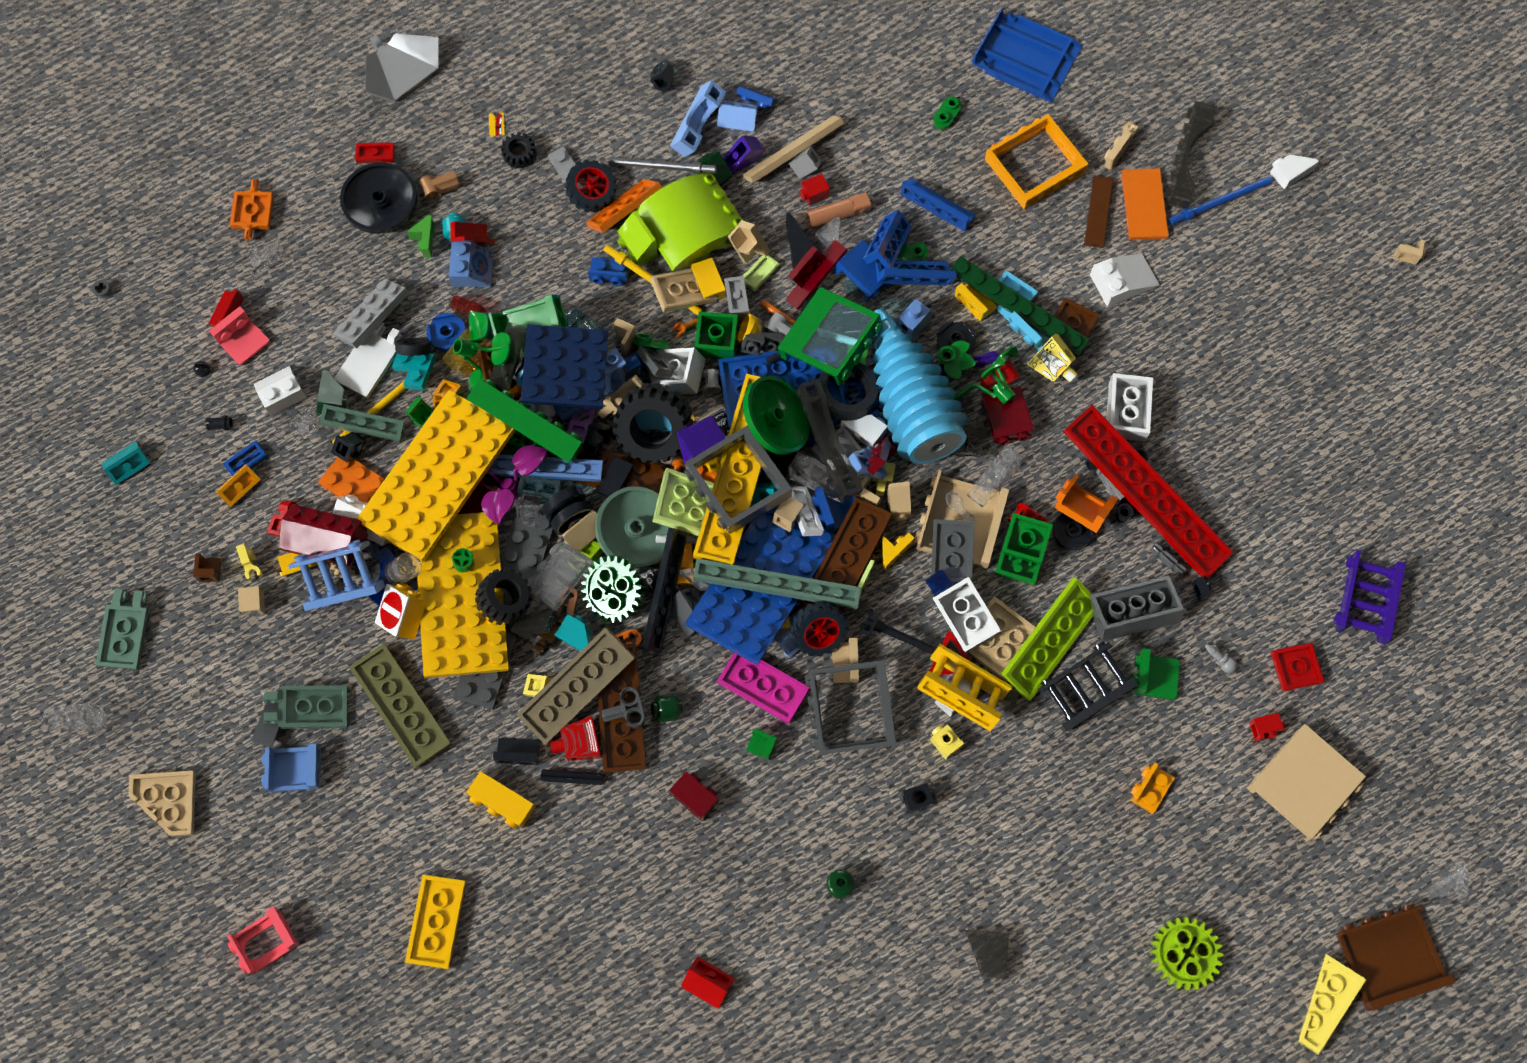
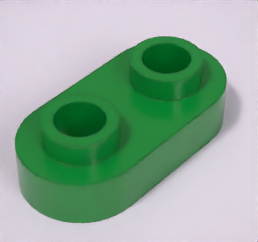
[933,97,962,130]

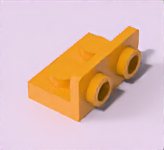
[1130,762,1175,814]

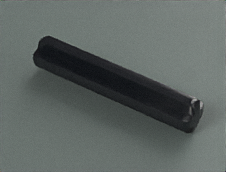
[540,769,604,785]

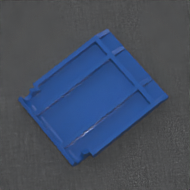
[971,8,1082,103]

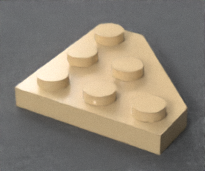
[128,770,196,837]

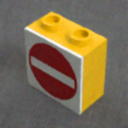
[375,583,427,639]

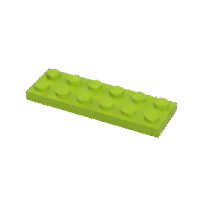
[1001,578,1093,701]

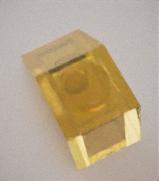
[442,329,477,378]

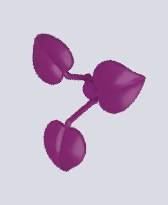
[481,446,548,525]

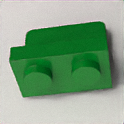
[1133,648,1180,700]

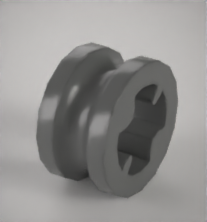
[92,280,112,299]

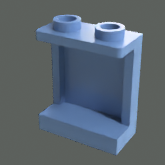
[261,744,321,792]

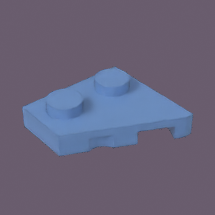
[848,445,888,480]

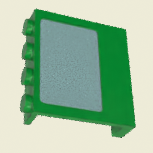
[777,287,883,386]

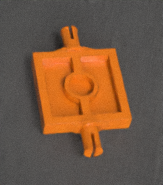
[230,179,274,241]

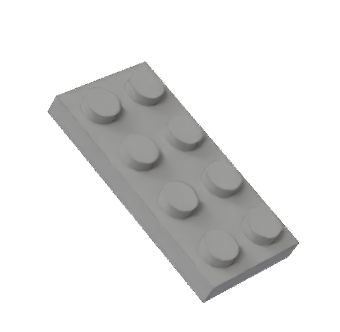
[333,279,409,349]

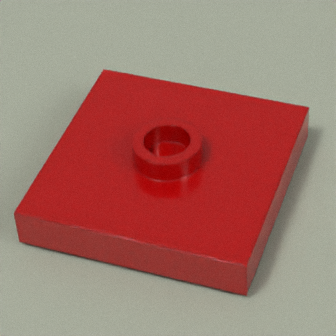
[1270,643,1325,692]

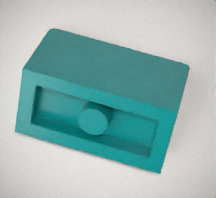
[102,441,150,485]

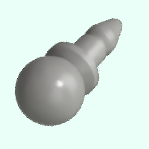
[1205,644,1238,673]

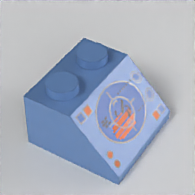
[449,242,494,287]

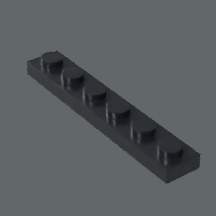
[642,528,688,653]

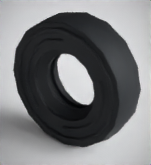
[395,338,431,356]

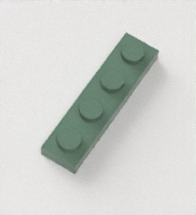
[319,404,404,442]

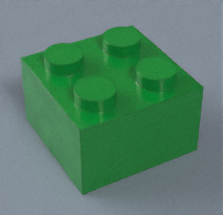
[694,311,738,359]

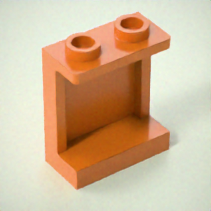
[1054,474,1119,533]

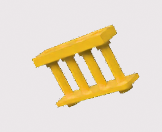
[917,644,1012,731]

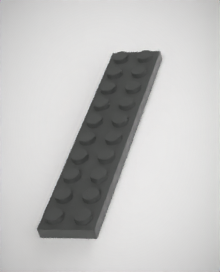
[453,508,554,710]

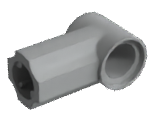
[763,313,792,339]

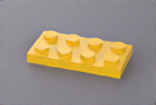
[405,875,466,970]

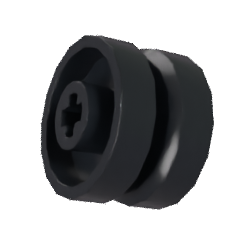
[542,486,595,535]

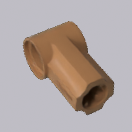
[419,171,460,201]

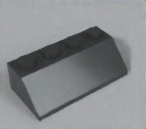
[1090,575,1184,642]

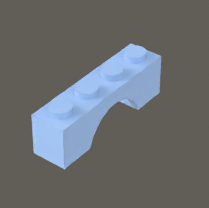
[670,80,726,157]

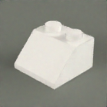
[254,366,307,416]

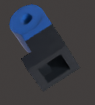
[624,351,651,384]

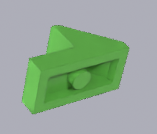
[407,215,435,258]

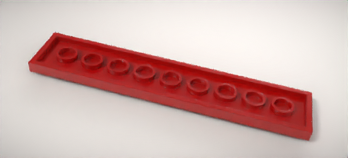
[1062,405,1233,580]

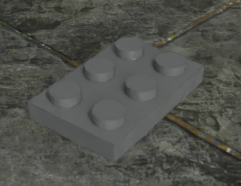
[931,519,975,582]

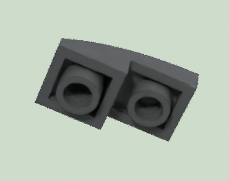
[740,333,783,355]
[252,703,280,747]

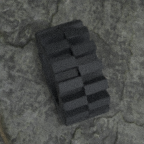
[501,132,537,169]

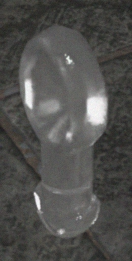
[945,492,975,521]

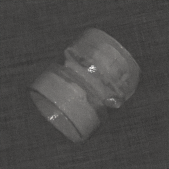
[385,552,422,585]

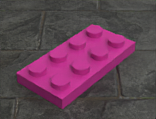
[717,653,810,725]

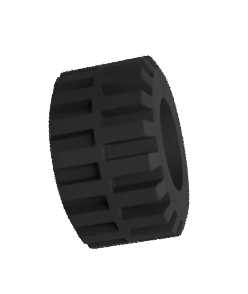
[475,568,533,625]

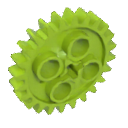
[1150,917,1224,991]

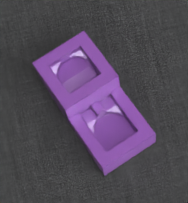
[567,408,596,443]

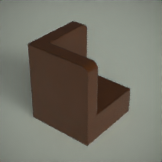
[193,553,221,582]

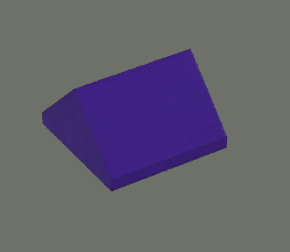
[677,416,725,465]

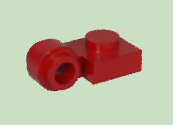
[980,361,1020,392]
[266,500,299,537]

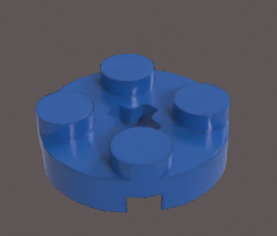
[426,313,467,352]

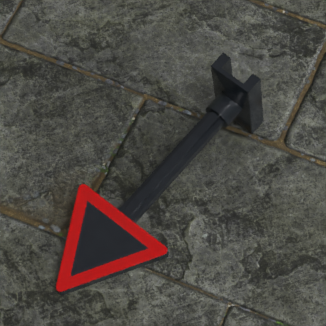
[861,608,974,675]

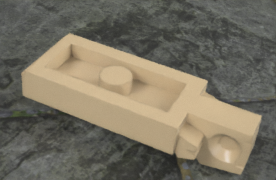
[1104,122,1139,170]
[597,375,643,419]

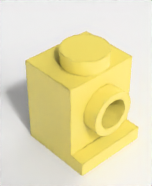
[930,725,964,759]

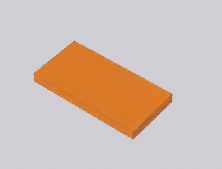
[1121,168,1168,240]
[586,179,662,233]

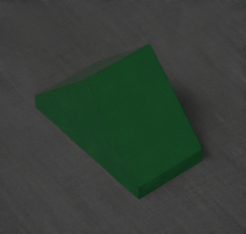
[696,152,733,186]

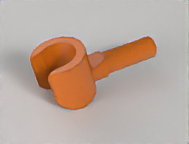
[672,319,698,338]

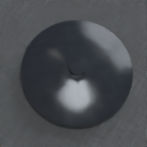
[340,162,418,234]

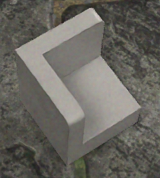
[789,146,822,179]

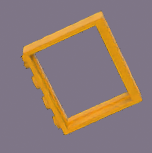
[985,114,1088,209]

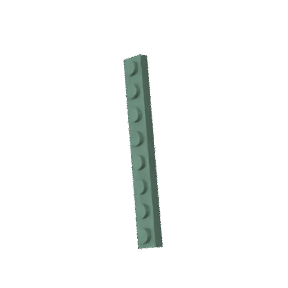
[693,559,861,609]

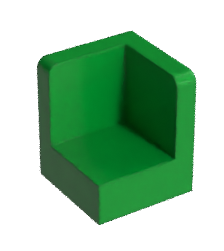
[746,728,777,761]

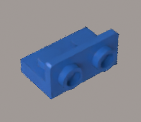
[588,257,630,286]

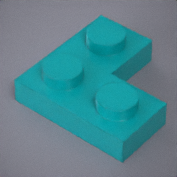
[392,353,436,391]

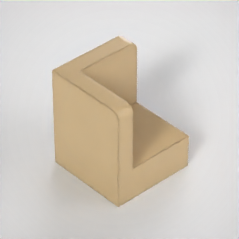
[772,497,803,532]
[238,586,265,615]

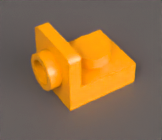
[433,379,461,408]

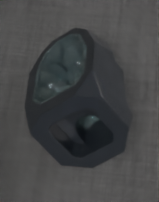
[650,59,674,91]

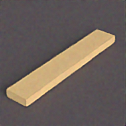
[743,115,844,183]

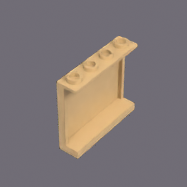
[914,470,1009,569]
[1247,724,1366,841]

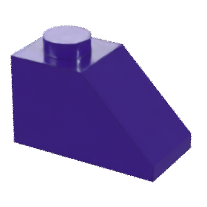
[723,135,765,174]

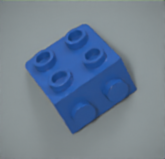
[811,485,856,532]

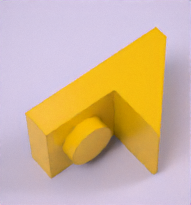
[881,533,915,571]

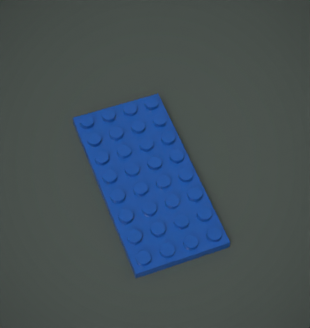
[685,504,836,666]

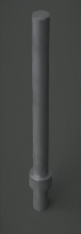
[608,157,717,174]

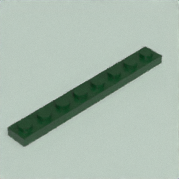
[950,256,1090,357]

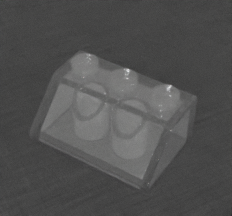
[527,542,593,611]

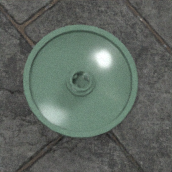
[595,487,671,568]

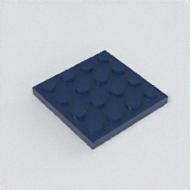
[521,324,608,409]

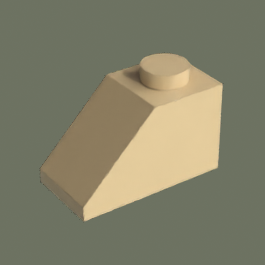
[886,481,911,522]

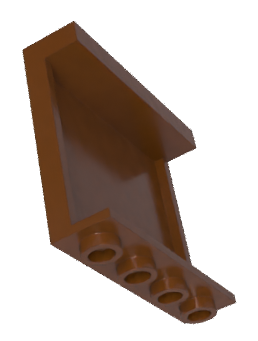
[1336,903,1455,1011]

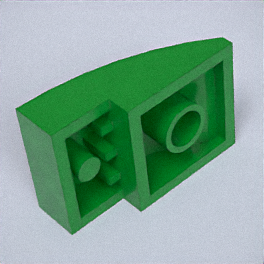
[994,513,1053,586]

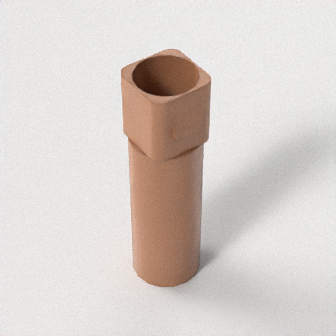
[806,192,871,229]

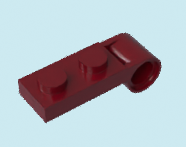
[867,435,898,475]

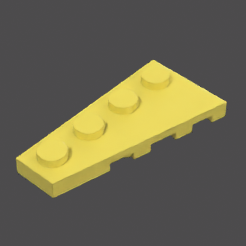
[1299,954,1366,1055]

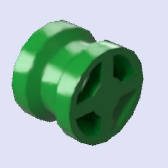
[452,548,474,573]

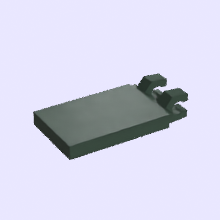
[95,589,149,670]
[264,686,347,729]

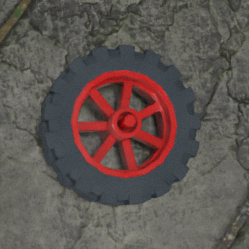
[565,160,617,212]
[791,601,848,656]

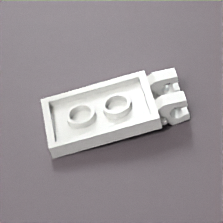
[334,322,403,399]

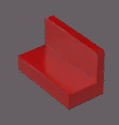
[450,221,495,244]
[208,288,244,327]
[681,956,735,1009]

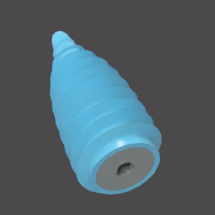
[873,308,968,464]

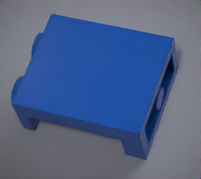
[832,240,890,302]

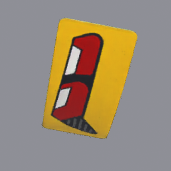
[489,112,505,136]

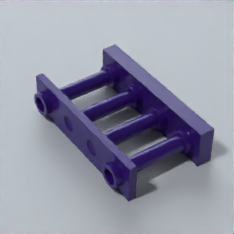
[1334,550,1406,644]

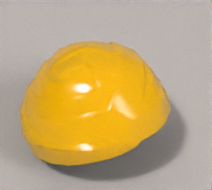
[737,314,762,344]

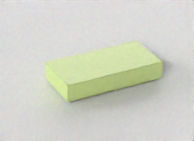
[743,255,780,292]

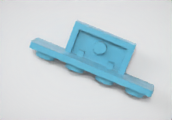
[997,306,1049,351]

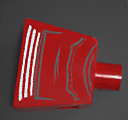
[550,716,602,761]

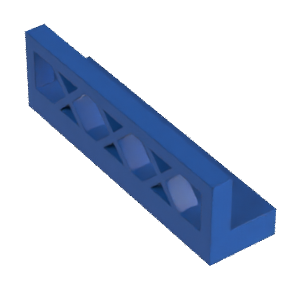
[900,178,975,232]
[863,209,912,268]
[875,259,957,286]

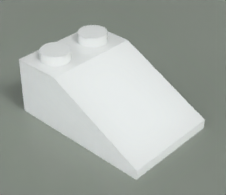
[1090,253,1159,307]
[639,348,705,395]
[933,577,1001,652]

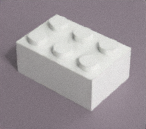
[1106,373,1153,442]

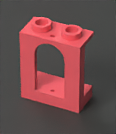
[227,906,299,975]

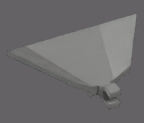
[365,33,439,102]

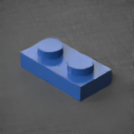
[736,86,777,109]

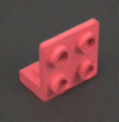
[209,306,270,366]

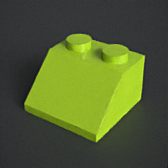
[617,211,658,267]

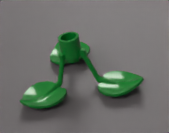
[453,311,512,403]
[953,345,1018,405]

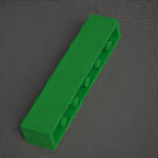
[467,378,585,464]

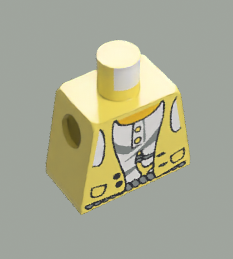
[1028,334,1078,383]

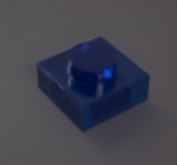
[925,568,953,596]

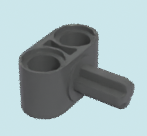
[602,687,645,729]

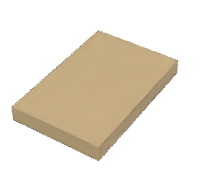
[650,269,718,312]

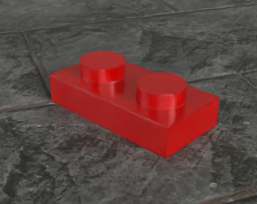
[355,142,395,163]

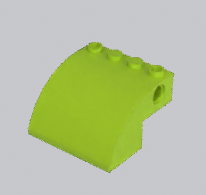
[635,173,744,271]

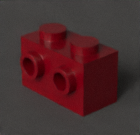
[669,771,719,821]

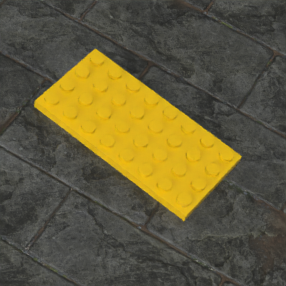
[357,390,516,562]
[416,512,509,679]

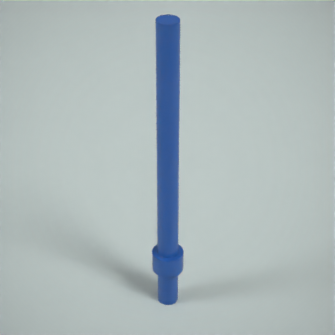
[1169,176,1273,225]

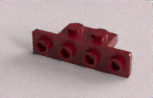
[786,240,848,310]

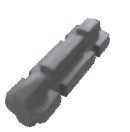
[1150,542,1187,576]

